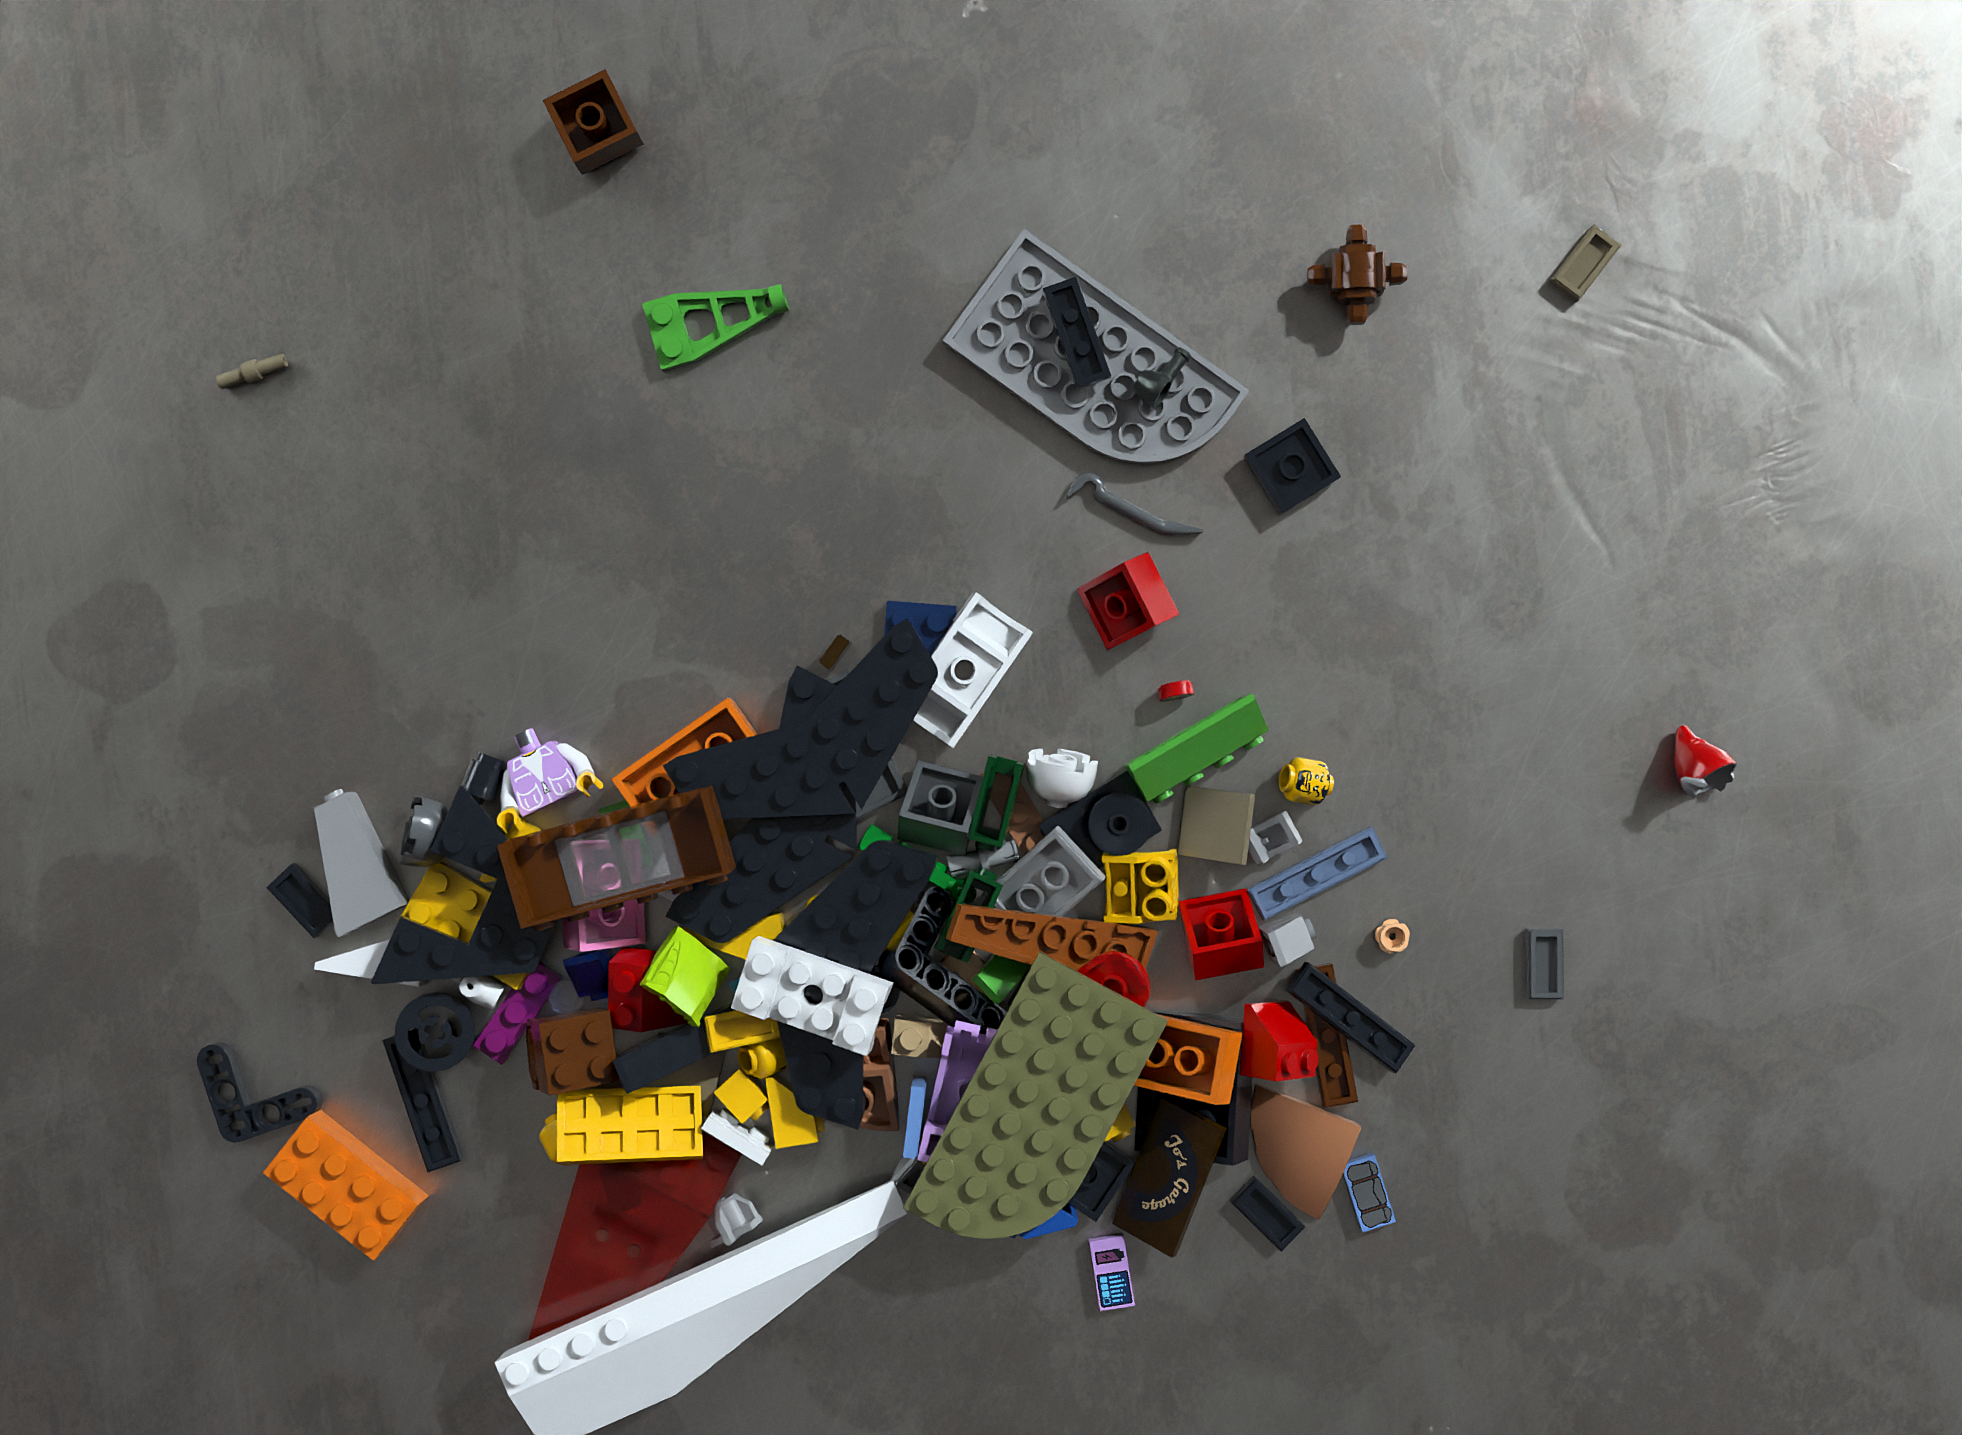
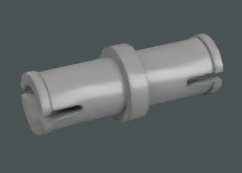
[946,839,1019,878]

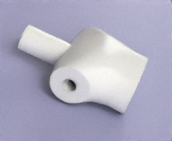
[450,976,506,1010]

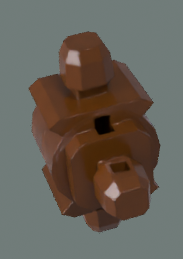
[1307,224,1407,325]

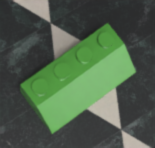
[1124,693,1269,804]

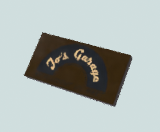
[1112,1096,1227,1258]

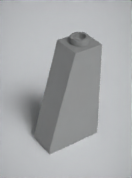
[314,789,410,937]

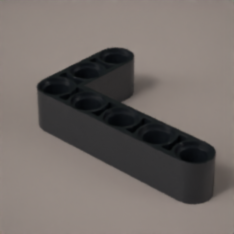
[878,886,1007,1034]

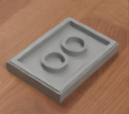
[982,825,1106,916]

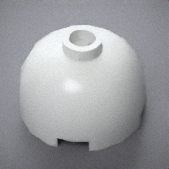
[1026,749,1098,808]

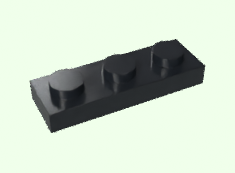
[1042,277,1111,390]

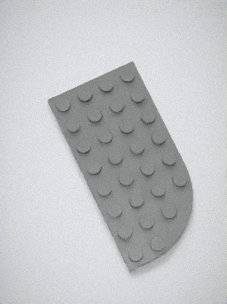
[942,228,1250,464]

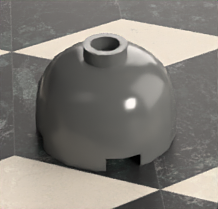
[400,795,449,867]

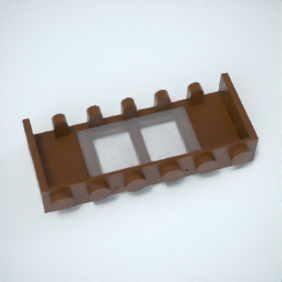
[497,785,736,931]

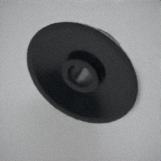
[1088,792,1151,856]

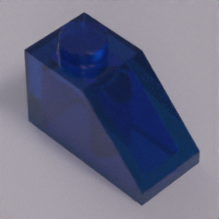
[563,948,613,1001]

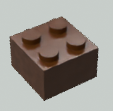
[543,69,644,175]
[530,1007,620,1096]

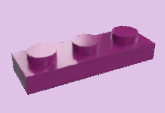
[473,961,563,1065]

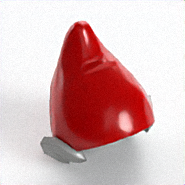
[1674,725,1737,798]

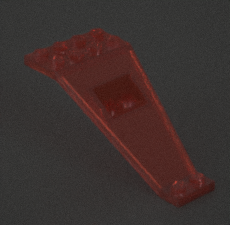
[528,1133,742,1341]

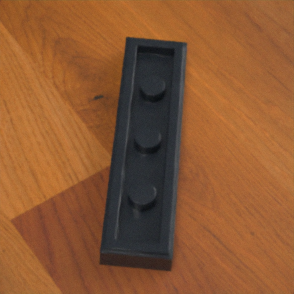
[1285,962,1415,1074]
[382,1028,464,1173]

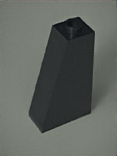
[613,1003,735,1094]

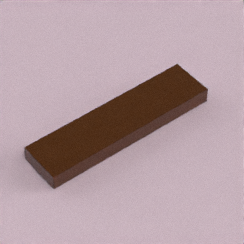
[1297,963,1358,1108]

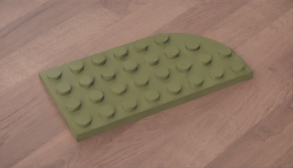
[903,951,1168,1239]

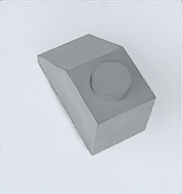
[1259,913,1316,967]

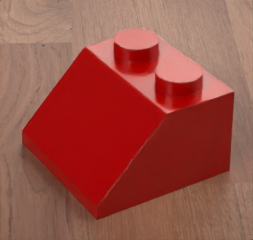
[1077,552,1179,651]
[1178,888,1264,981]
[608,947,689,1033]
[1240,1001,1318,1082]

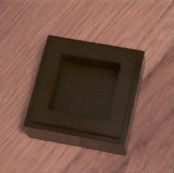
[819,634,852,671]

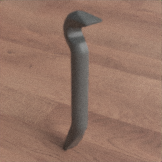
[1066,472,1203,535]

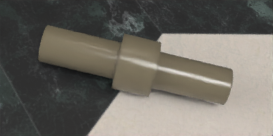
[216,353,288,389]

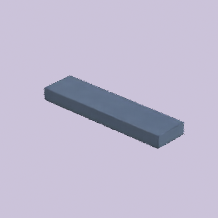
[1247,826,1388,921]

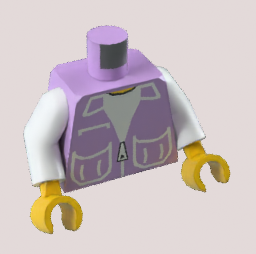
[497,728,604,834]

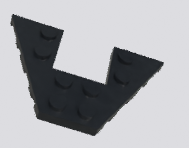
[371,785,558,984]

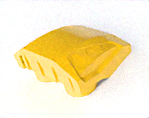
[1102,849,1179,924]

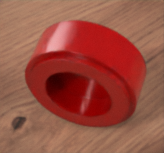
[1158,680,1194,702]

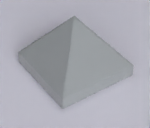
[890,1157,926,1194]

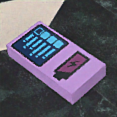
[1089,1233,1135,1311]

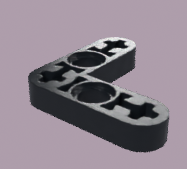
[197,1042,323,1143]

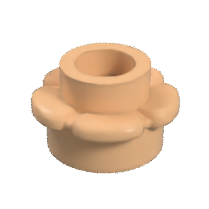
[1375,919,1410,954]

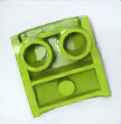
[640,926,730,1027]

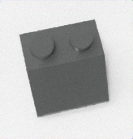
[897,760,983,856]

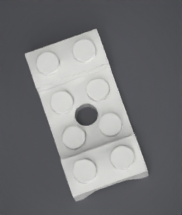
[913,592,1033,748]
[731,936,893,1056]

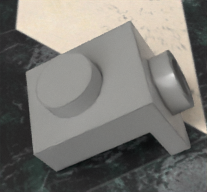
[1247,810,1303,866]

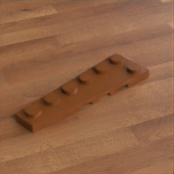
[946,904,1158,971]

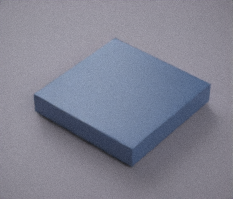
[903,1075,927,1159]

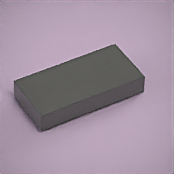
[1525,928,1564,999]

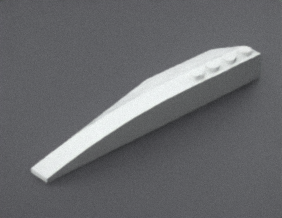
[494,1180,908,1435]

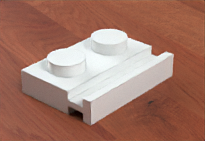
[701,1108,774,1165]

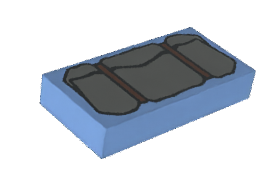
[1343,1153,1396,1232]

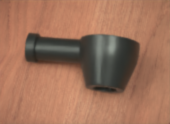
[1134,347,1191,409]

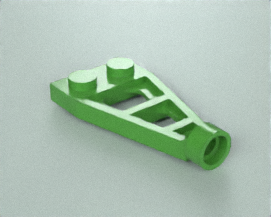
[642,284,789,372]

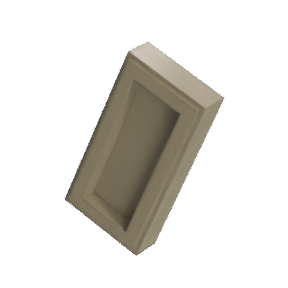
[1549,224,1622,302]

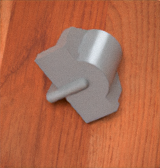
[708,1193,763,1248]

